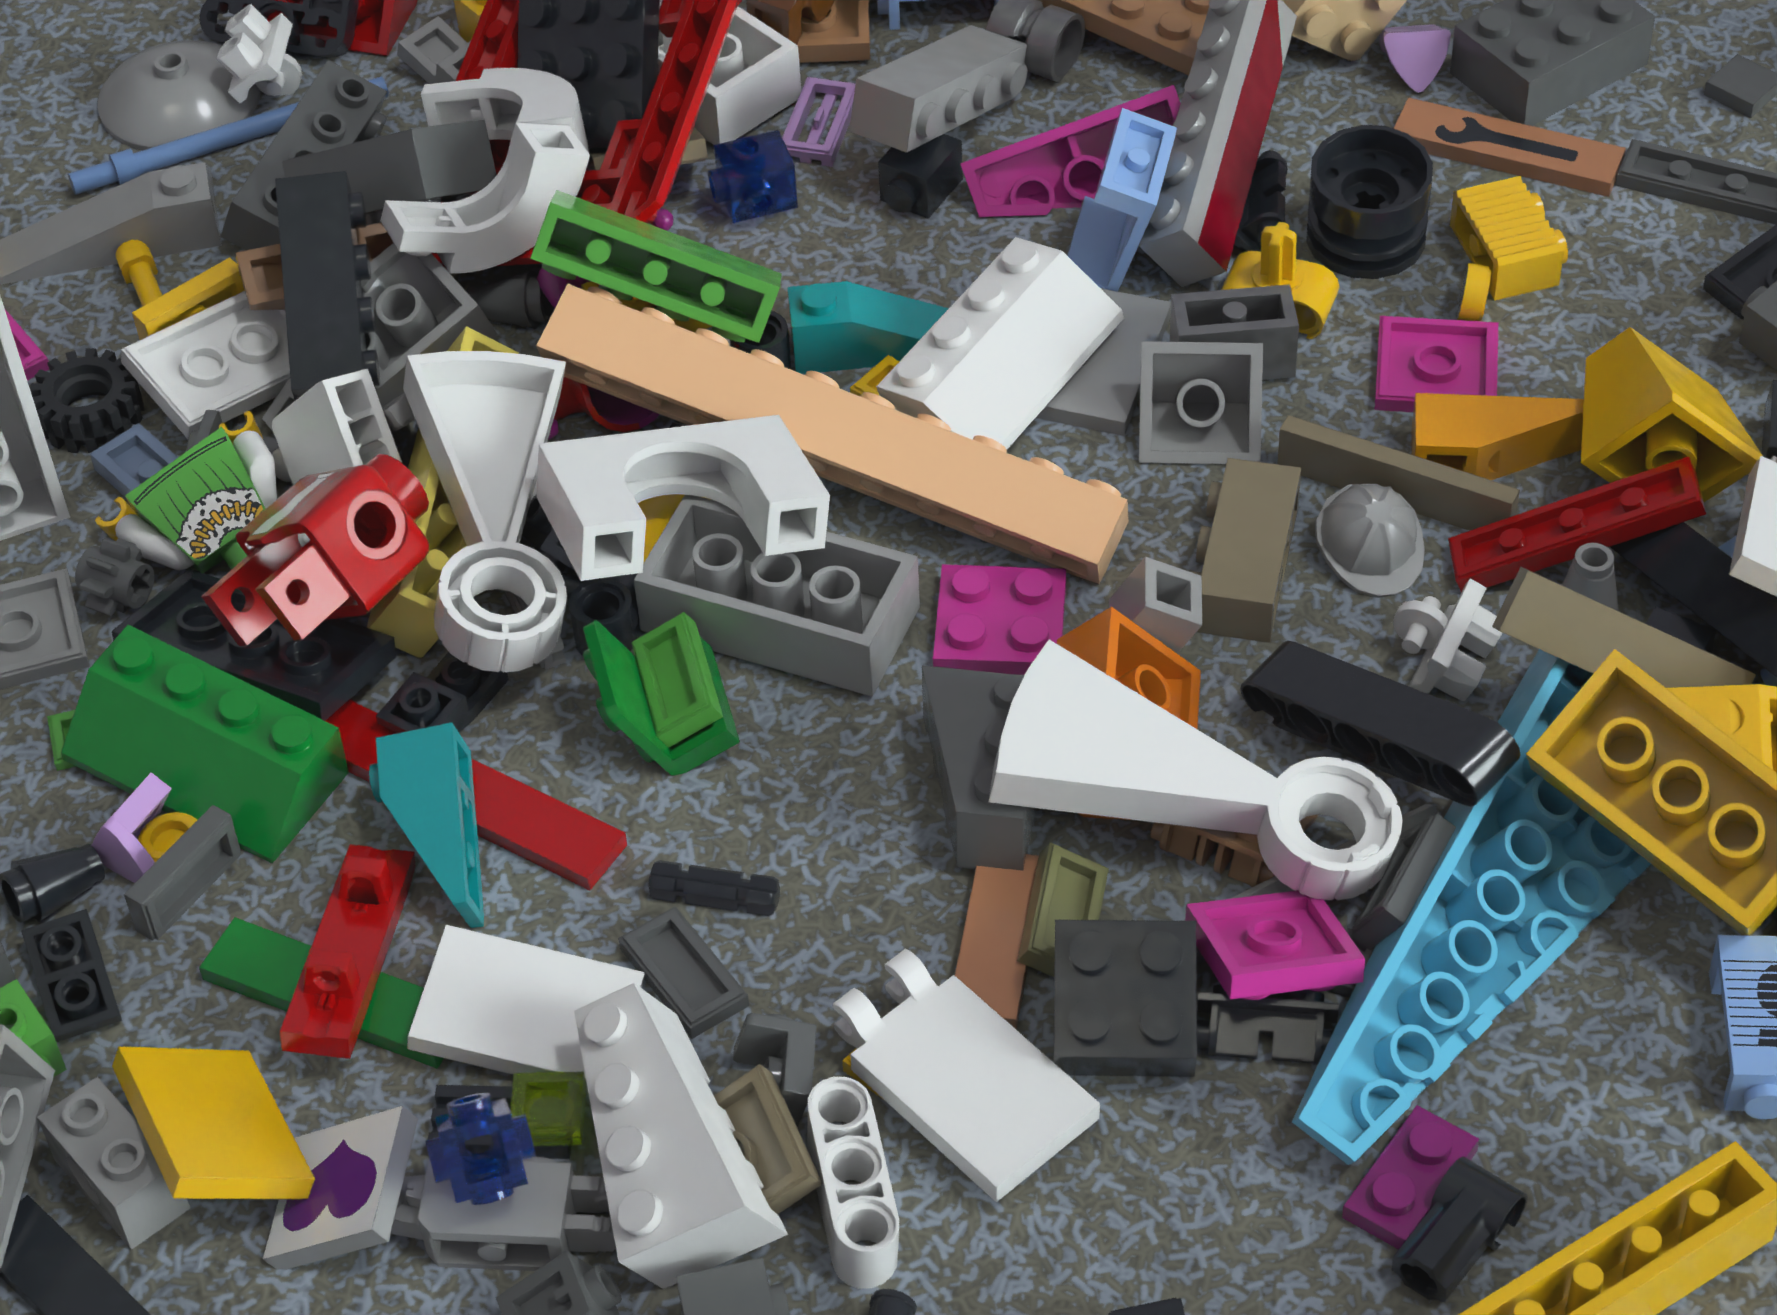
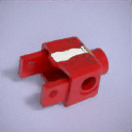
[201,454,429,646]

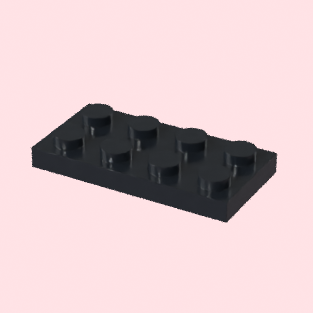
[112,569,396,721]

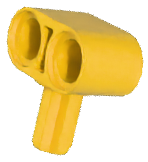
[1221,222,1340,339]

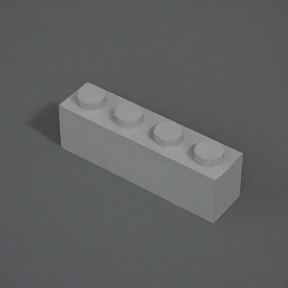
[849,25,1027,152]

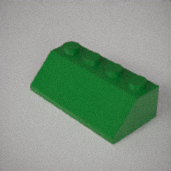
[61,625,349,864]

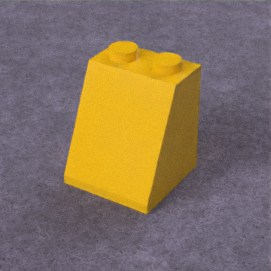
[1581,327,1763,502]

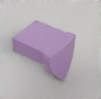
[1380,24,1451,93]
[91,773,172,883]

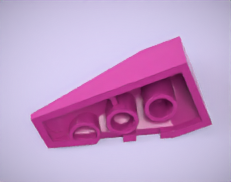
[960,85,1181,217]

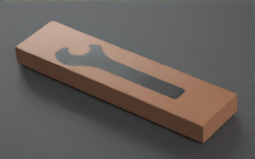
[1394,97,1626,197]

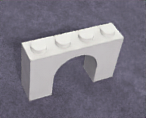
[536,415,830,581]

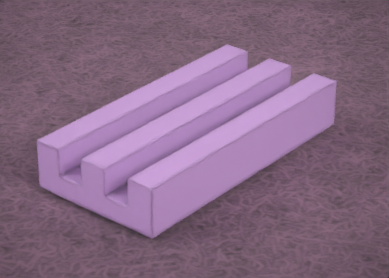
[778,77,856,167]

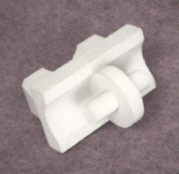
[217,4,302,103]
[1393,578,1502,701]

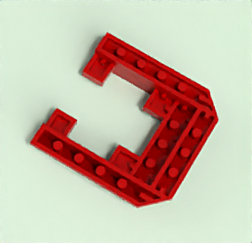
[431,0,740,270]

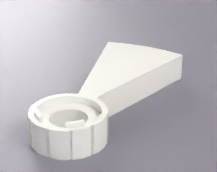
[403,351,567,672]
[989,639,1403,900]

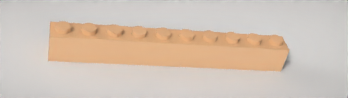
[536,284,1129,584]

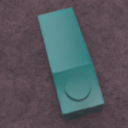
[787,281,949,374]
[369,722,484,928]

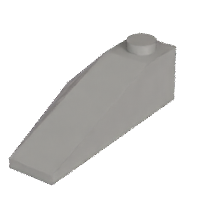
[0,162,222,285]

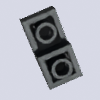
[376,652,509,733]
[21,909,122,1043]

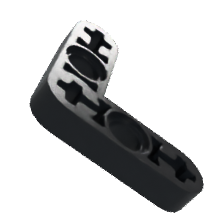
[199,0,359,58]

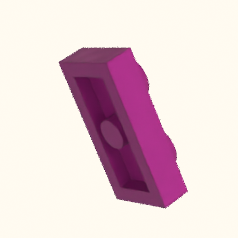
[1342,1105,1479,1249]

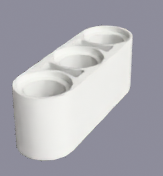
[807,1077,899,1289]

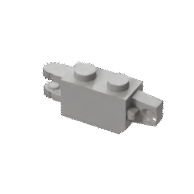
[390,1154,616,1271]

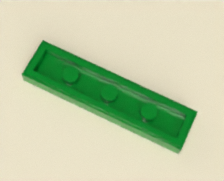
[199,917,444,1069]

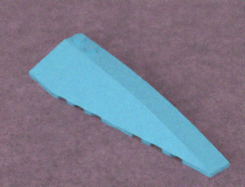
[1292,649,1651,1165]

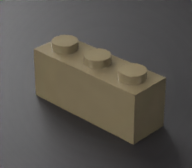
[1191,458,1301,643]

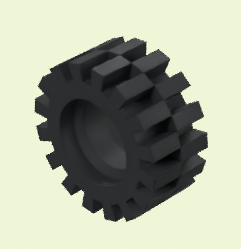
[30,348,144,453]

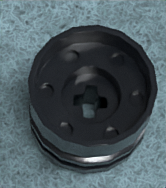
[1306,125,1433,279]

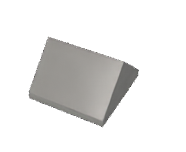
[1139,341,1263,464]

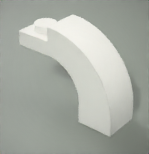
[421,68,589,153]
[381,123,590,274]

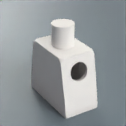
[272,368,402,485]

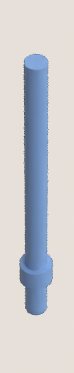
[68,76,389,195]

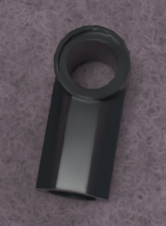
[1392,1156,1528,1303]

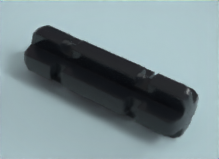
[648,860,780,916]

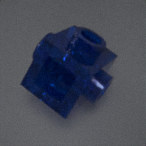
[708,130,798,223]
[425,1093,536,1205]

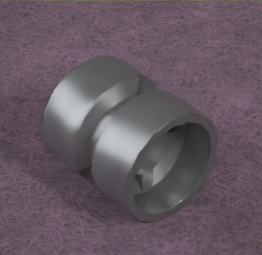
[986,0,1085,82]

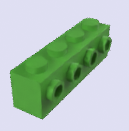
[530,190,782,343]

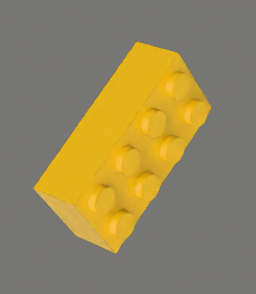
[1526,648,1777,935]

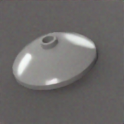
[97,40,261,150]

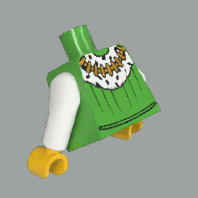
[95,411,277,573]

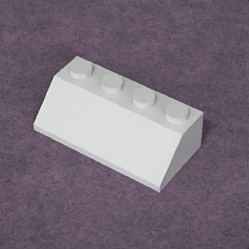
[876,237,1124,449]

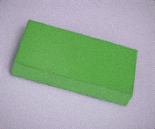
[631,612,723,747]

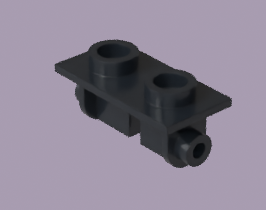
[1234,150,1287,252]
[1197,984,1339,1064]

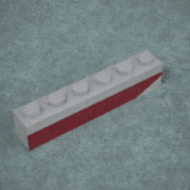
[1139,0,1297,287]

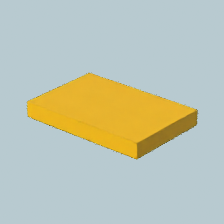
[112,1046,315,1199]

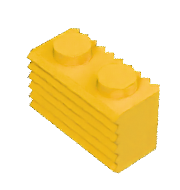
[1450,176,1568,301]

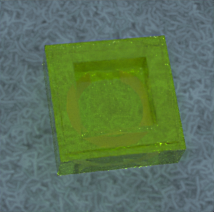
[509,1072,586,1146]

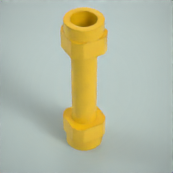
[115,240,162,307]

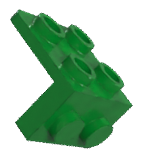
[583,620,740,776]

